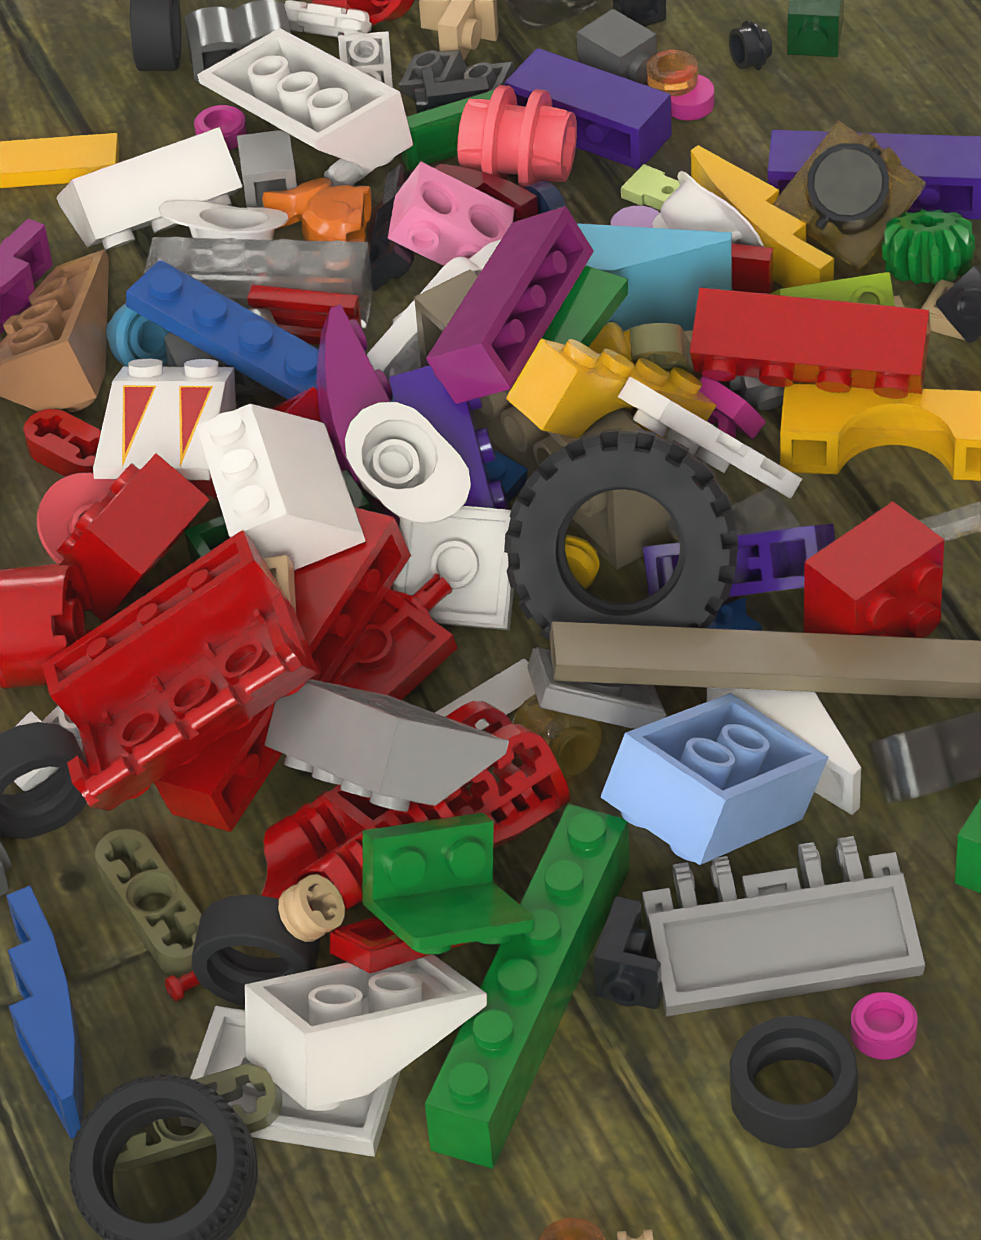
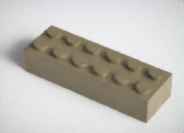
[414,269,673,570]

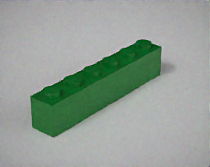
[425,804,630,1169]

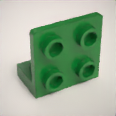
[362,813,535,954]

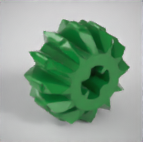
[882,209,975,285]

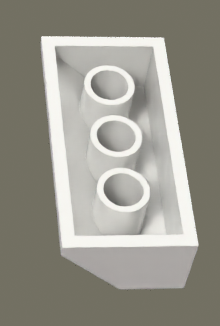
[197,28,413,170]

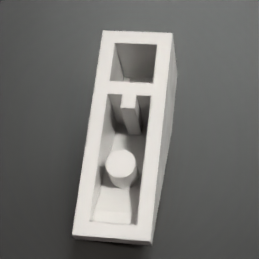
[707,687,861,815]

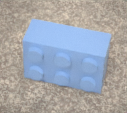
[601,693,829,865]

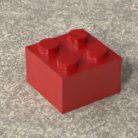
[56,453,210,622]
[804,501,945,638]

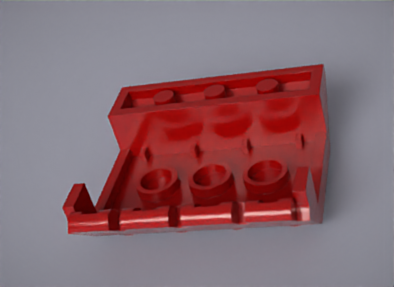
[42,530,318,811]

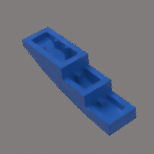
[6,885,84,1139]

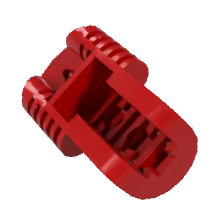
[261,701,571,911]

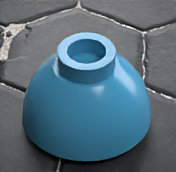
[106,303,170,367]

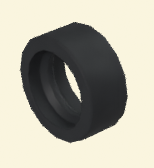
[130,0,181,71]
[0,722,89,839]
[191,894,320,1006]
[730,1016,858,1149]

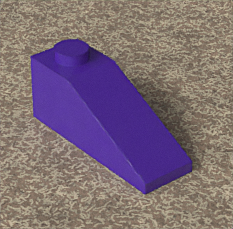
[643,524,835,597]

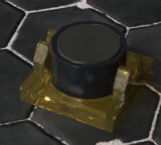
[773,120,925,272]

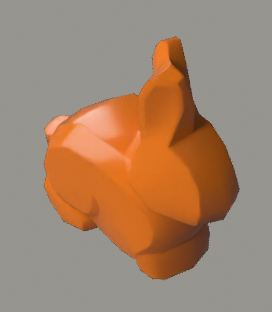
[262,178,372,264]

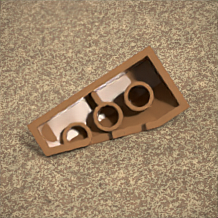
[0,249,109,412]

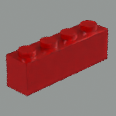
[690,288,931,399]

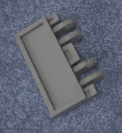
[642,836,925,1016]

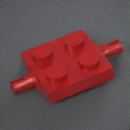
[329,573,458,700]

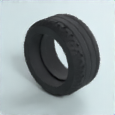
[69,1074,258,1240]

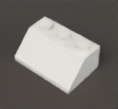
[56,127,243,251]
[196,404,366,570]

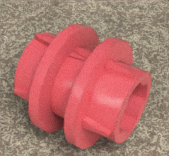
[457,85,577,188]

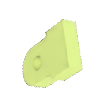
[621,164,680,210]

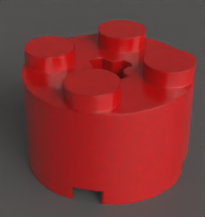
[0,563,94,689]

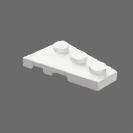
[618,377,802,499]

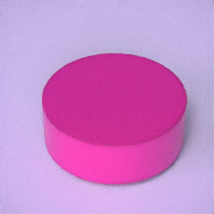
[663,73,715,121]
[194,105,247,151]
[851,992,918,1060]

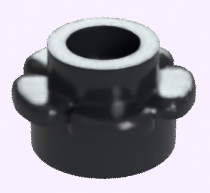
[729,20,772,70]

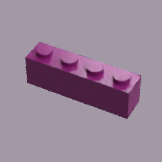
[426,206,594,404]

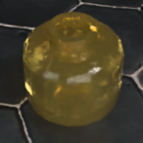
[512,693,602,779]

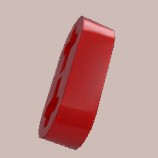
[23,409,101,477]

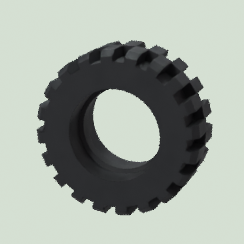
[504,428,738,641]

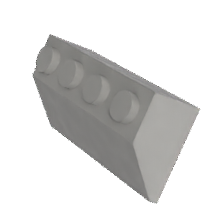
[265,679,509,812]

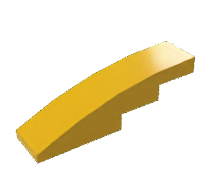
[691,145,834,288]

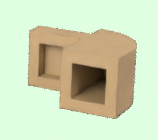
[419,0,499,60]

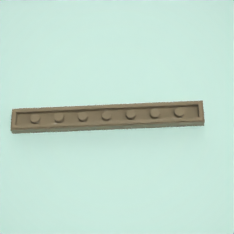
[549,621,981,699]

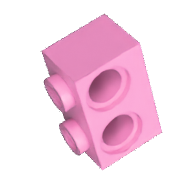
[388,162,515,266]

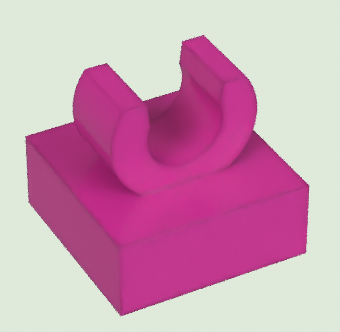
[699,376,766,440]

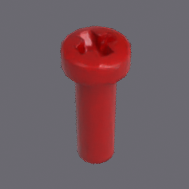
[164,970,200,1002]

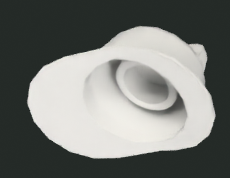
[652,171,764,247]
[158,200,288,272]
[345,402,471,524]

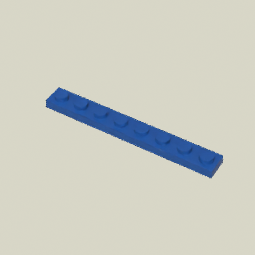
[126,260,528,503]

